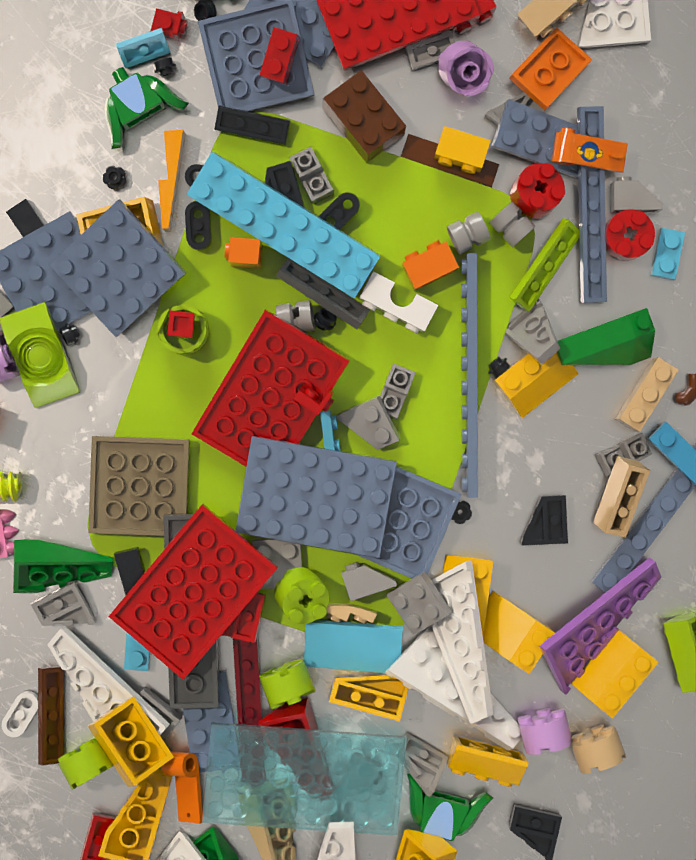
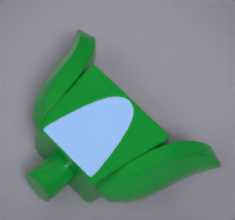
[105,67,189,149]
[407,773,493,841]

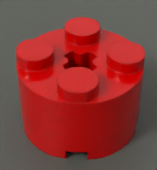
[510,163,565,219]
[605,209,655,261]

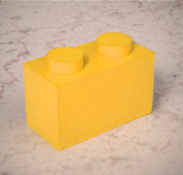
[434,126,491,174]

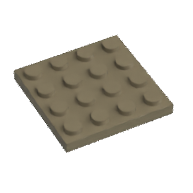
[88,436,190,536]

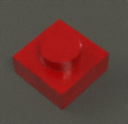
[167,311,195,338]

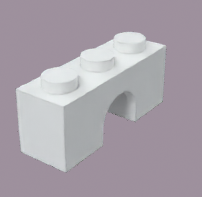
[360,271,438,334]

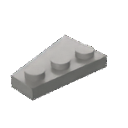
[505,299,560,365]

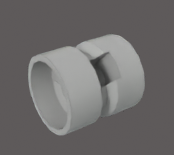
[489,201,535,248]
[447,211,491,255]
[276,300,315,333]

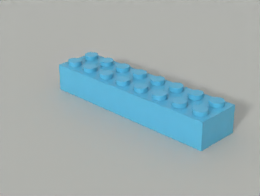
[186,152,380,298]

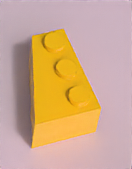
[328,675,409,721]

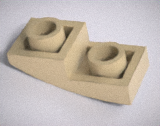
[327,603,377,624]

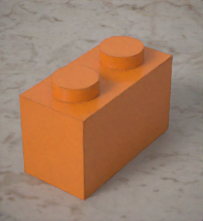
[225,237,263,269]
[402,240,459,291]

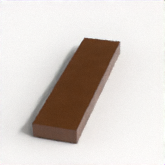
[401,134,499,188]
[38,666,64,766]

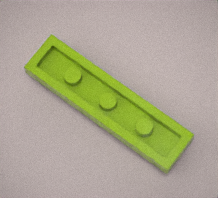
[509,218,580,312]

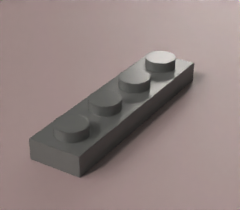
[276,258,370,329]

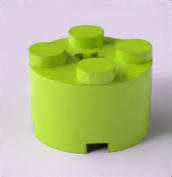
[157,304,209,355]
[274,567,329,624]
[259,659,316,709]
[58,738,113,790]

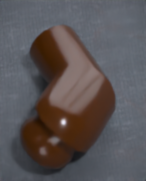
[675,374,696,406]

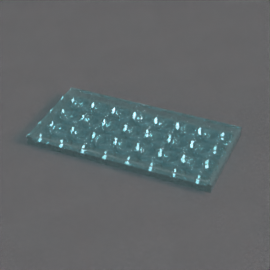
[202,722,407,835]

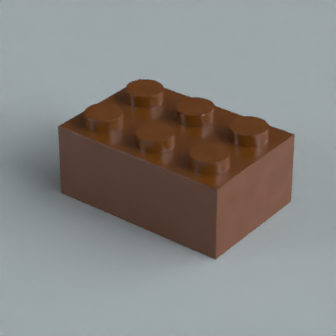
[322,70,406,163]

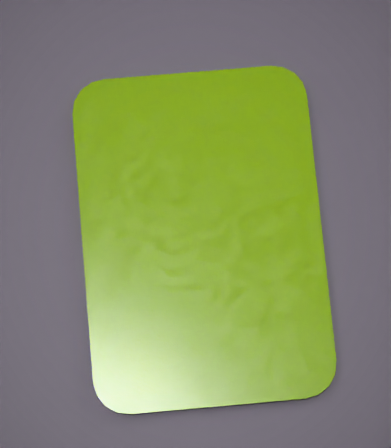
[87,111,535,632]

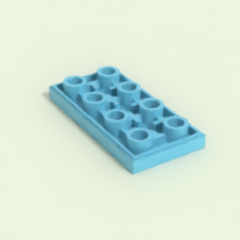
[304,620,403,673]

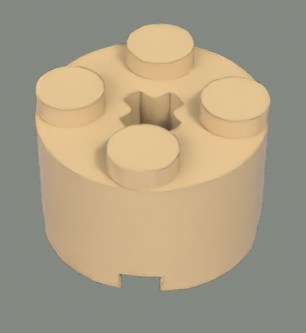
[571,724,626,774]

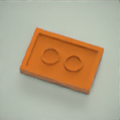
[509,27,592,111]

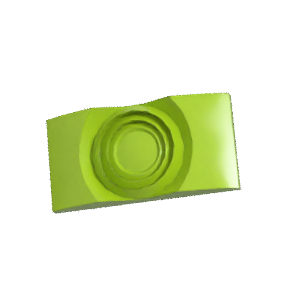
[0,301,80,408]

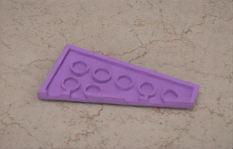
[540,557,662,695]

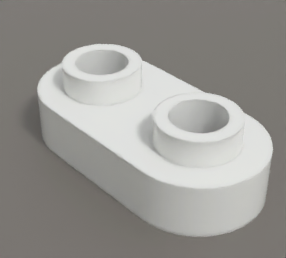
[2,691,38,737]

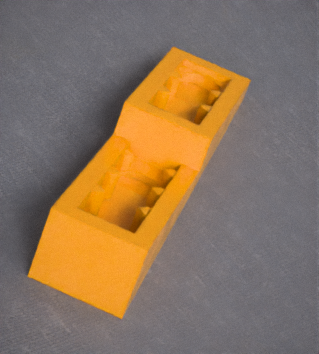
[158,129,185,232]

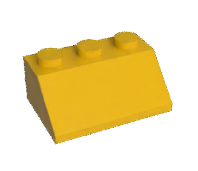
[493,352,578,418]
[571,630,659,719]
[88,696,174,787]
[447,735,529,787]
[396,829,457,860]

